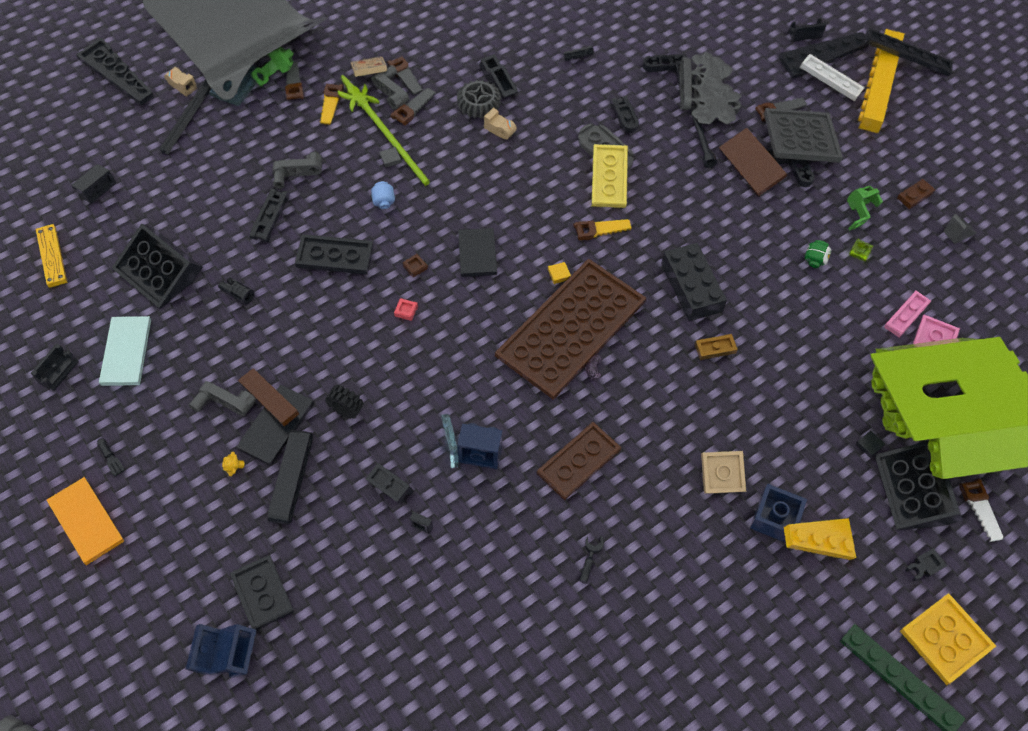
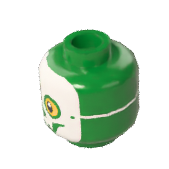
[805,240,831,268]

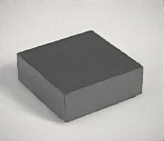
[379,147,402,168]

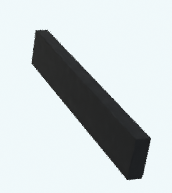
[865,28,953,76]

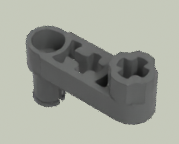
[372,65,409,110]
[272,152,322,189]
[188,381,256,416]

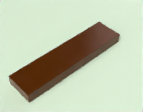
[238,368,299,426]

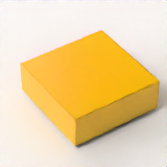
[548,262,571,284]

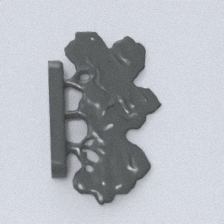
[680,51,742,124]

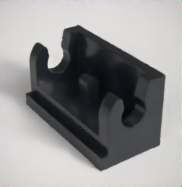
[788,18,827,42]
[71,164,117,204]
[31,344,79,391]
[366,463,414,504]

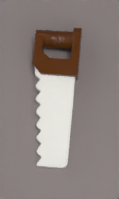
[959,478,1003,542]

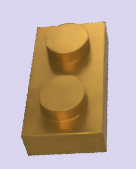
[695,334,738,360]

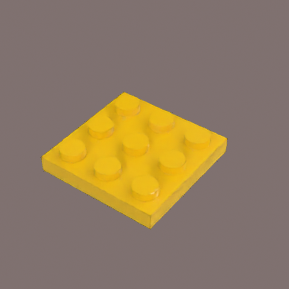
[900,593,996,685]

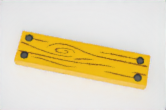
[36,224,68,288]

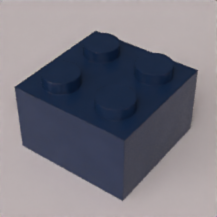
[457,423,502,469]
[750,484,807,543]

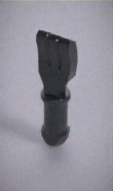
[97,438,126,477]

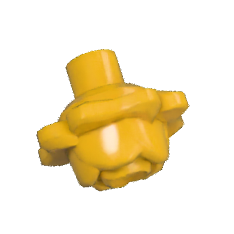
[222,452,244,476]

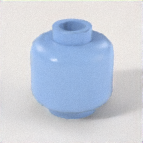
[371,181,395,209]

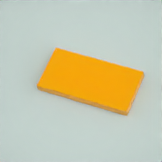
[47,477,124,565]

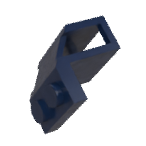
[185,624,256,678]

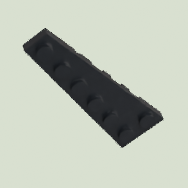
[778,31,869,79]
[76,38,154,106]

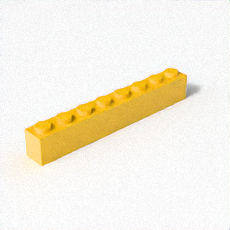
[858,29,904,133]

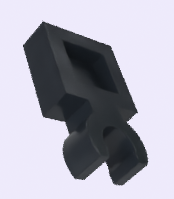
[905,548,947,582]

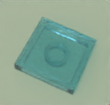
[441,414,459,468]

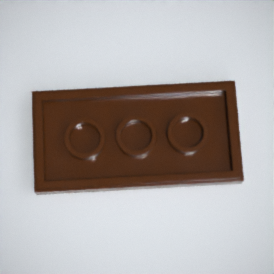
[719,128,787,196]
[537,422,622,500]

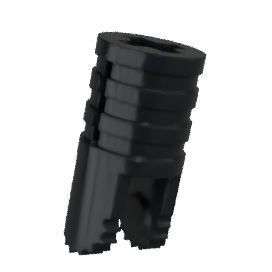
[218,277,254,305]

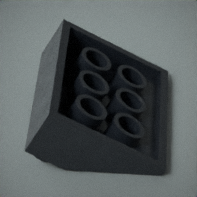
[112,223,203,309]
[875,440,963,531]

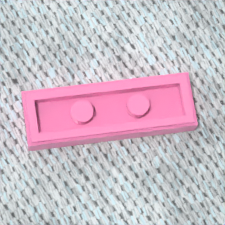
[884,291,931,338]

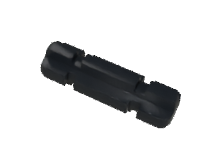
[563,46,594,61]

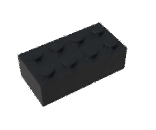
[661,243,727,321]

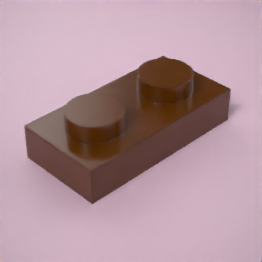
[897,179,935,209]

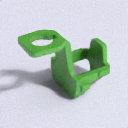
[251,47,294,86]
[847,186,883,231]

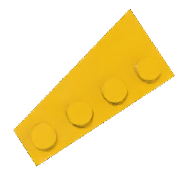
[784,518,856,560]

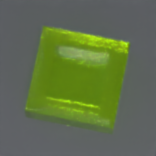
[849,239,873,262]

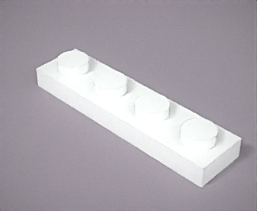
[800,54,864,101]

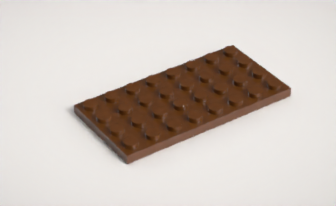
[495,258,646,400]

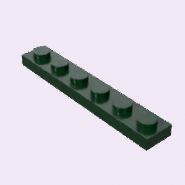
[839,624,966,731]

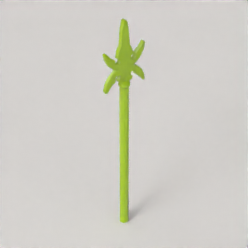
[338,75,430,186]

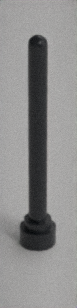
[690,105,717,168]

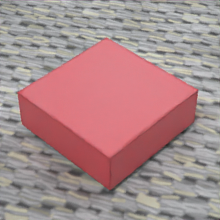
[394,298,418,321]

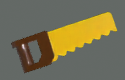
[320,83,344,124]
[573,219,632,241]

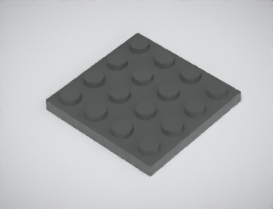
[764,108,843,162]

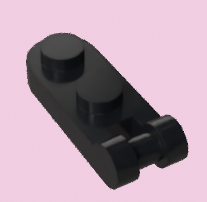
[610,96,639,133]

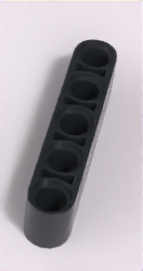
[268,430,313,525]

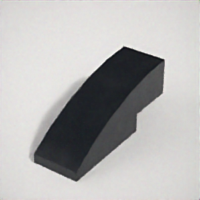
[479,54,518,99]

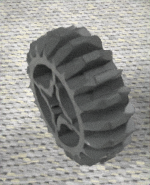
[457,79,501,120]

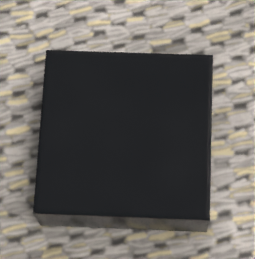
[856,430,885,458]
[410,512,433,534]

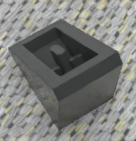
[943,214,977,244]

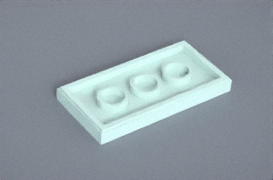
[99,316,151,386]

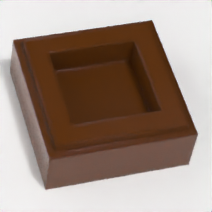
[402,254,428,278]

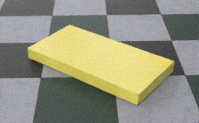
[592,144,628,208]

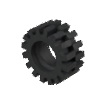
[325,385,364,419]

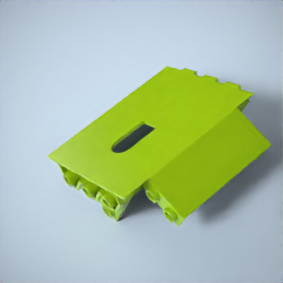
[871,337,1028,479]

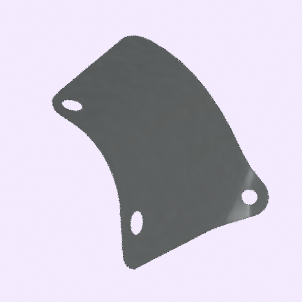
[143,0,327,100]

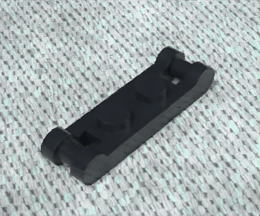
[250,188,290,243]

